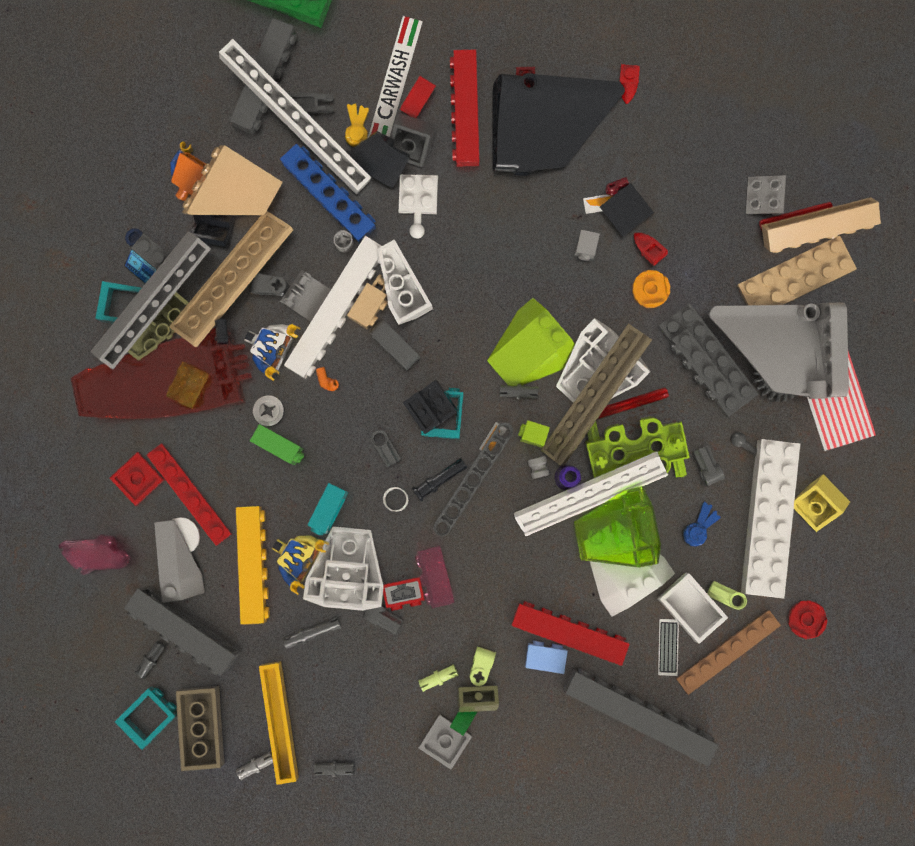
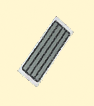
[658,619,679,676]

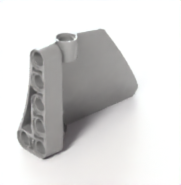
[708,302,849,399]

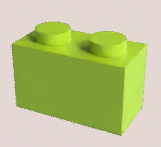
[518,420,550,448]

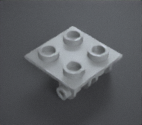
[746,175,786,216]
[280,270,331,322]

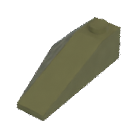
[128,292,189,361]

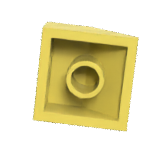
[794,474,850,532]

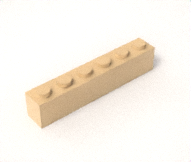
[761,197,881,253]

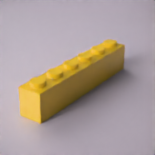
[236,506,270,624]
[259,661,299,785]

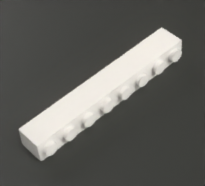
[284,236,382,379]

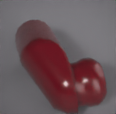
[605,177,629,196]

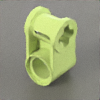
[470,646,496,686]

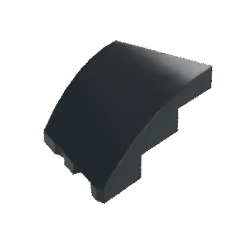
[346,131,410,188]
[190,215,236,246]

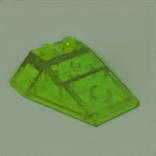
[574,486,661,568]

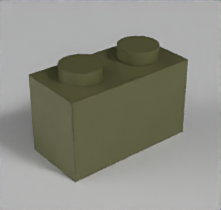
[457,686,499,712]

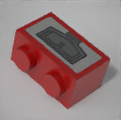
[383,577,425,611]

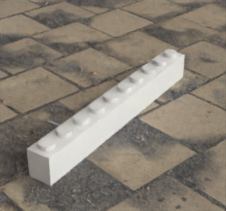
[219,39,371,195]

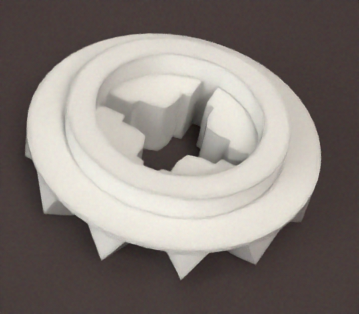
[253,396,284,426]

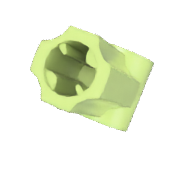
[707,581,747,610]

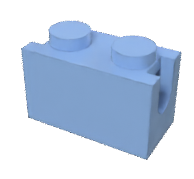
[525,640,568,674]

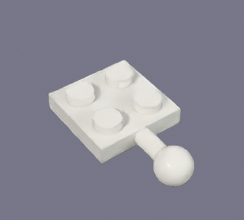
[399,174,438,239]

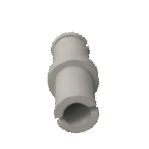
[236,751,273,780]

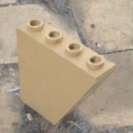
[182,145,283,215]

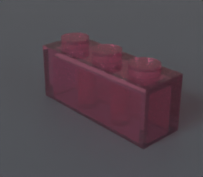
[415,546,455,609]

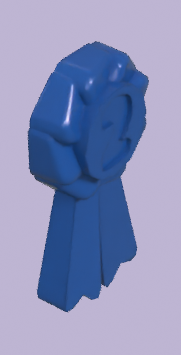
[683,502,721,547]

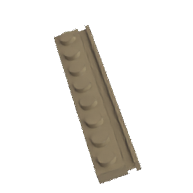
[541,323,652,467]

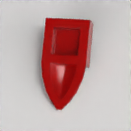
[619,64,640,104]
[634,233,668,265]

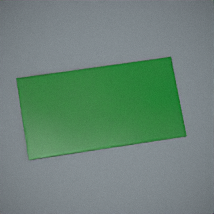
[450,711,478,736]

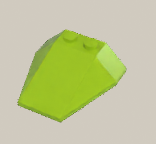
[487,298,575,386]

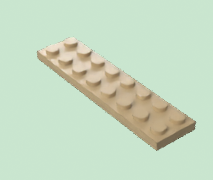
[169,211,293,347]

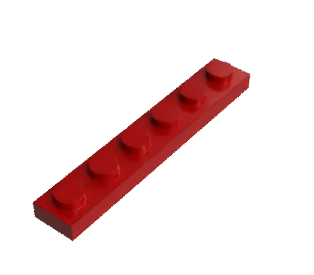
[147,443,232,546]

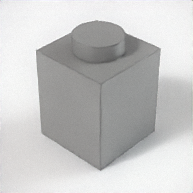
[575,229,600,261]

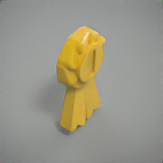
[345,103,369,147]

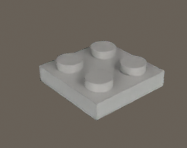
[418,714,472,769]

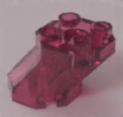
[59,534,131,575]

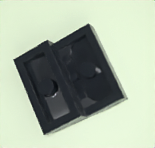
[600,183,654,237]
[403,380,458,434]

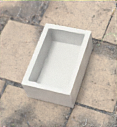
[657,572,728,644]

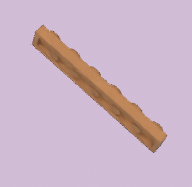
[675,610,781,695]

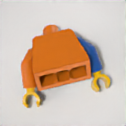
[170,142,206,201]

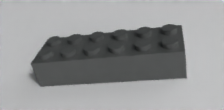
[124,587,241,675]

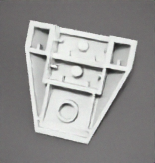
[556,318,651,403]
[584,520,675,617]
[303,527,384,611]

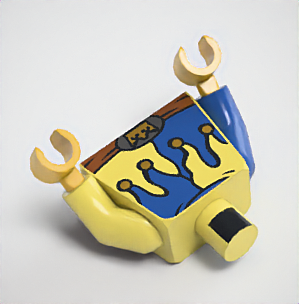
[272,535,329,595]

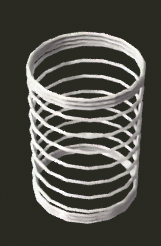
[383,487,409,512]

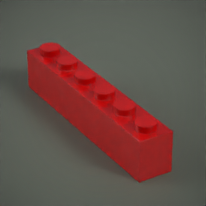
[450,50,479,167]
[511,601,630,666]

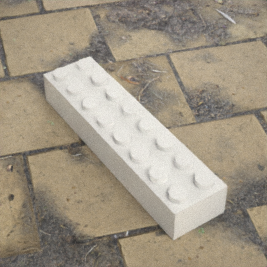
[741,439,800,599]

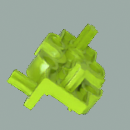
[584,416,690,478]

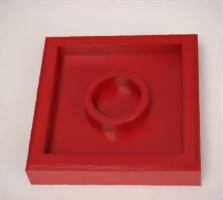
[110,452,165,506]

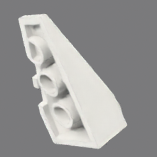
[378,240,433,325]

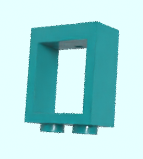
[95,281,142,324]
[421,388,464,439]
[308,483,349,536]
[115,686,177,750]

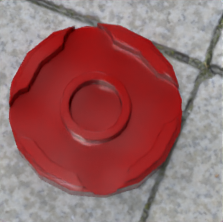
[787,600,827,639]

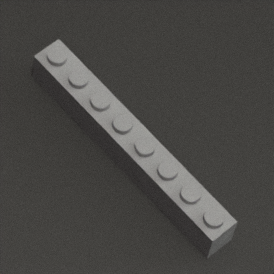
[90,232,211,369]

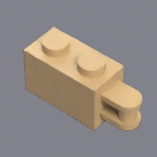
[347,274,388,329]

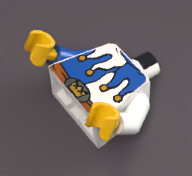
[244,324,300,381]

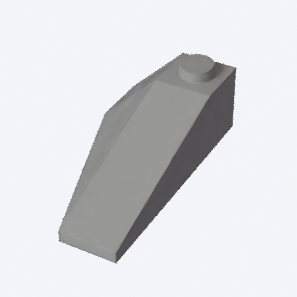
[154,520,205,603]

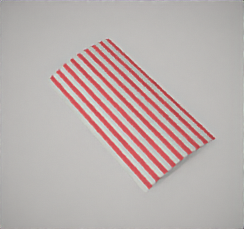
[807,351,876,451]

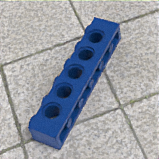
[280,144,376,244]

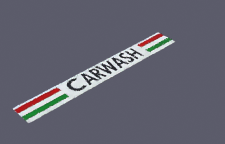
[368,16,423,138]

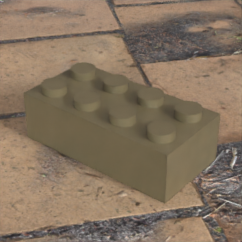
[176,685,225,771]

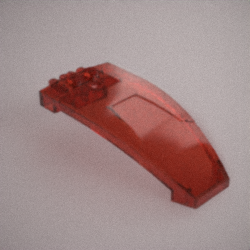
[71,328,252,419]

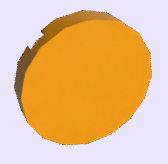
[632,270,670,308]

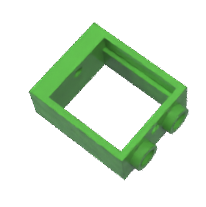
[250,424,305,465]

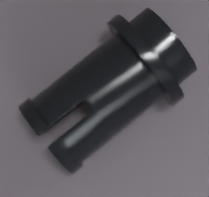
[214,319,230,345]

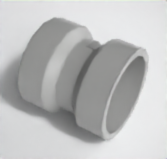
[333,230,354,253]
[528,456,551,479]

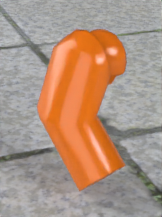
[316,367,339,391]

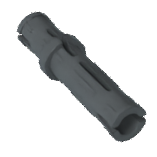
[282,616,341,649]

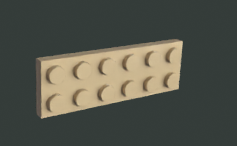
[737,235,857,305]

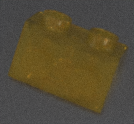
[166,362,209,408]

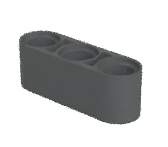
[369,319,420,371]

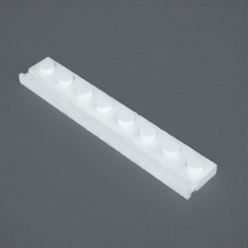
[514,452,668,536]

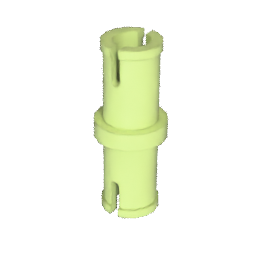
[418,664,459,692]

